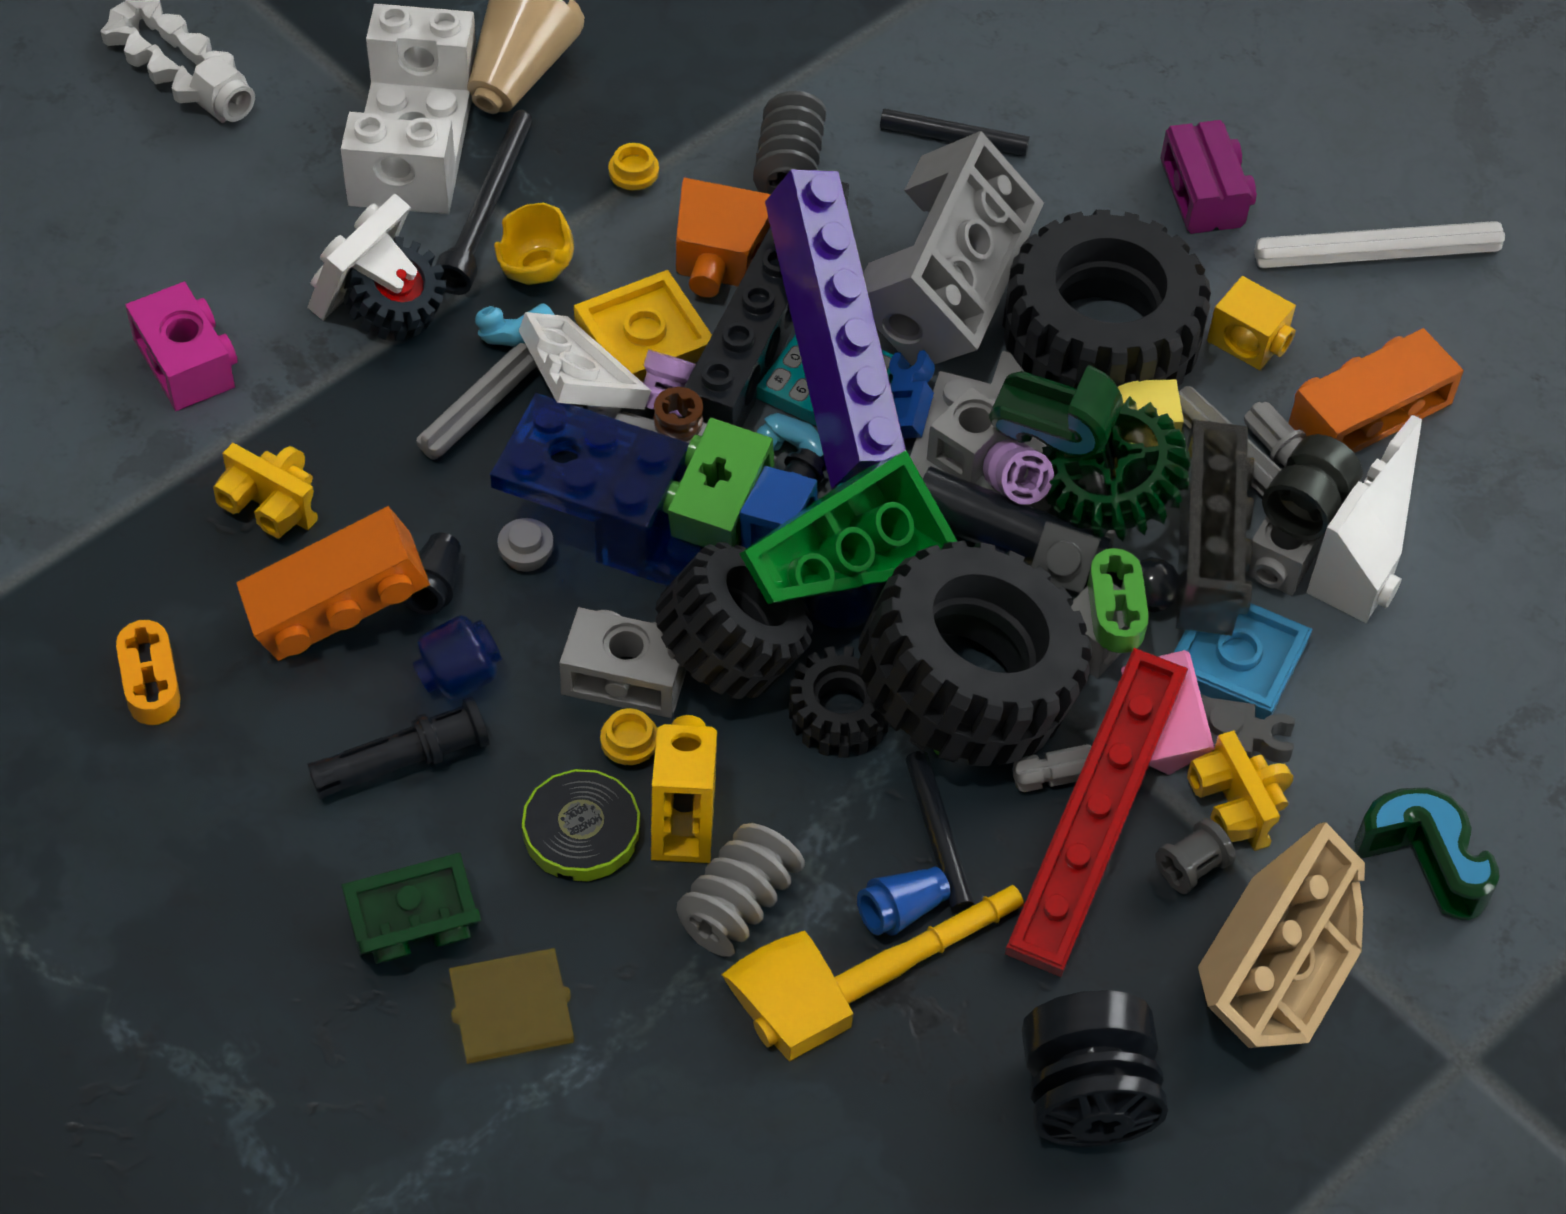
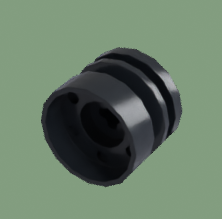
[1021,990,1169,1147]

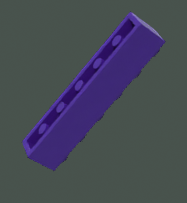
[765,169,906,489]

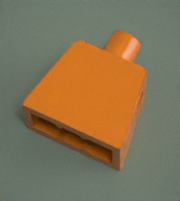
[676,177,771,297]

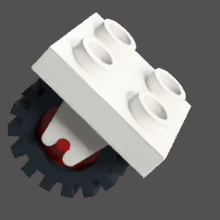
[307,193,446,341]

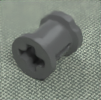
[1155,818,1236,894]

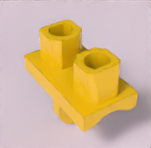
[213,443,318,539]
[1187,730,1293,851]

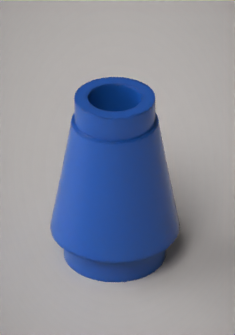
[857,866,950,936]

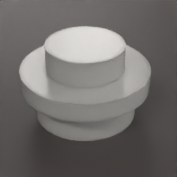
[497,518,554,572]

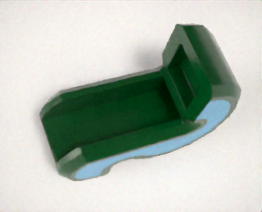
[989,365,1124,458]
[1354,787,1500,920]

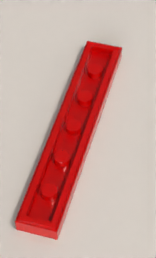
[1005,648,1188,977]

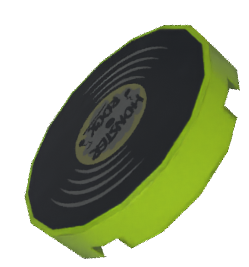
[522,769,640,881]

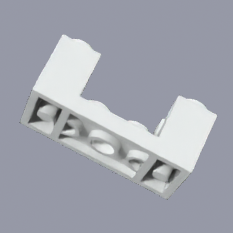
[341,4,476,214]

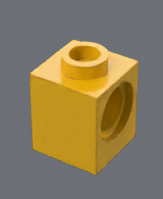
[1207,276,1296,371]

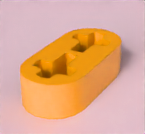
[116,620,181,725]

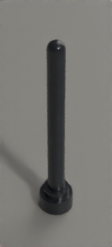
[435,110,532,295]

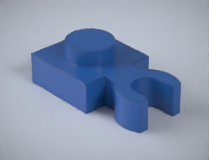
[889,350,935,439]

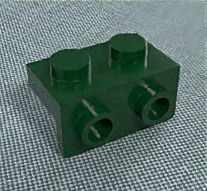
[341,852,481,964]

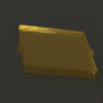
[449,948,574,1064]

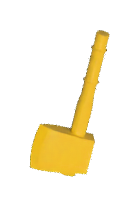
[721,885,1024,1062]

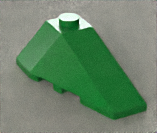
[739,450,958,604]

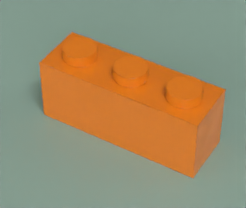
[1288,328,1464,453]
[236,506,430,661]

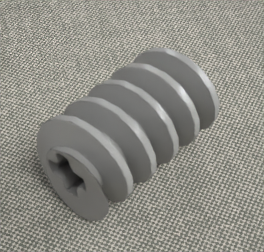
[676,823,805,957]

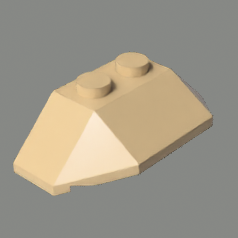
[1198,822,1365,1048]

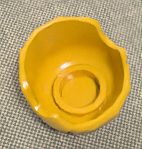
[494,202,574,285]

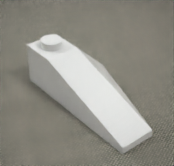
[1306,415,1422,623]

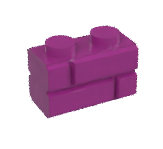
[1160,120,1257,234]

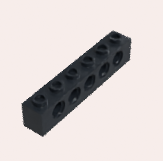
[682,169,849,428]

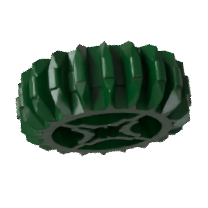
[1042,396,1191,542]

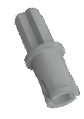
[1244,402,1307,467]

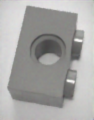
[559,607,687,718]

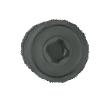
[1262,434,1363,540]

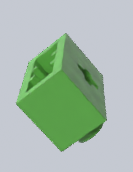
[663,417,774,547]

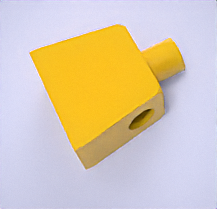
[651,715,717,863]

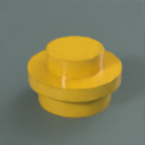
[608,143,659,190]
[600,708,657,765]

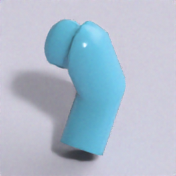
[475,303,554,347]
[756,413,826,469]

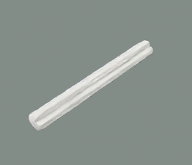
[1254,221,1505,268]

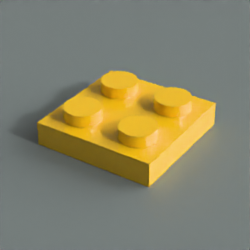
[574,269,712,382]

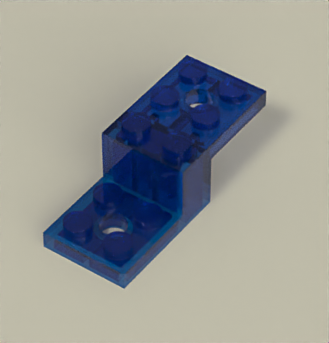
[490,393,741,586]

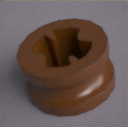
[654,387,703,442]

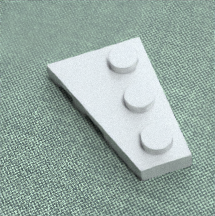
[519,312,651,412]

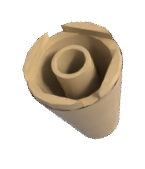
[467,0,584,114]

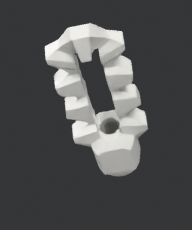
[100,0,255,123]

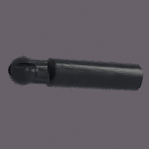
[923,466,1181,613]

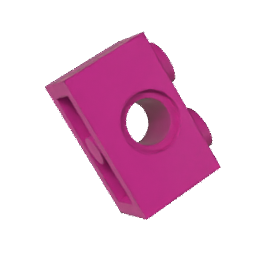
[125,281,238,411]

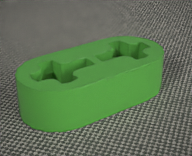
[1088,548,1149,653]

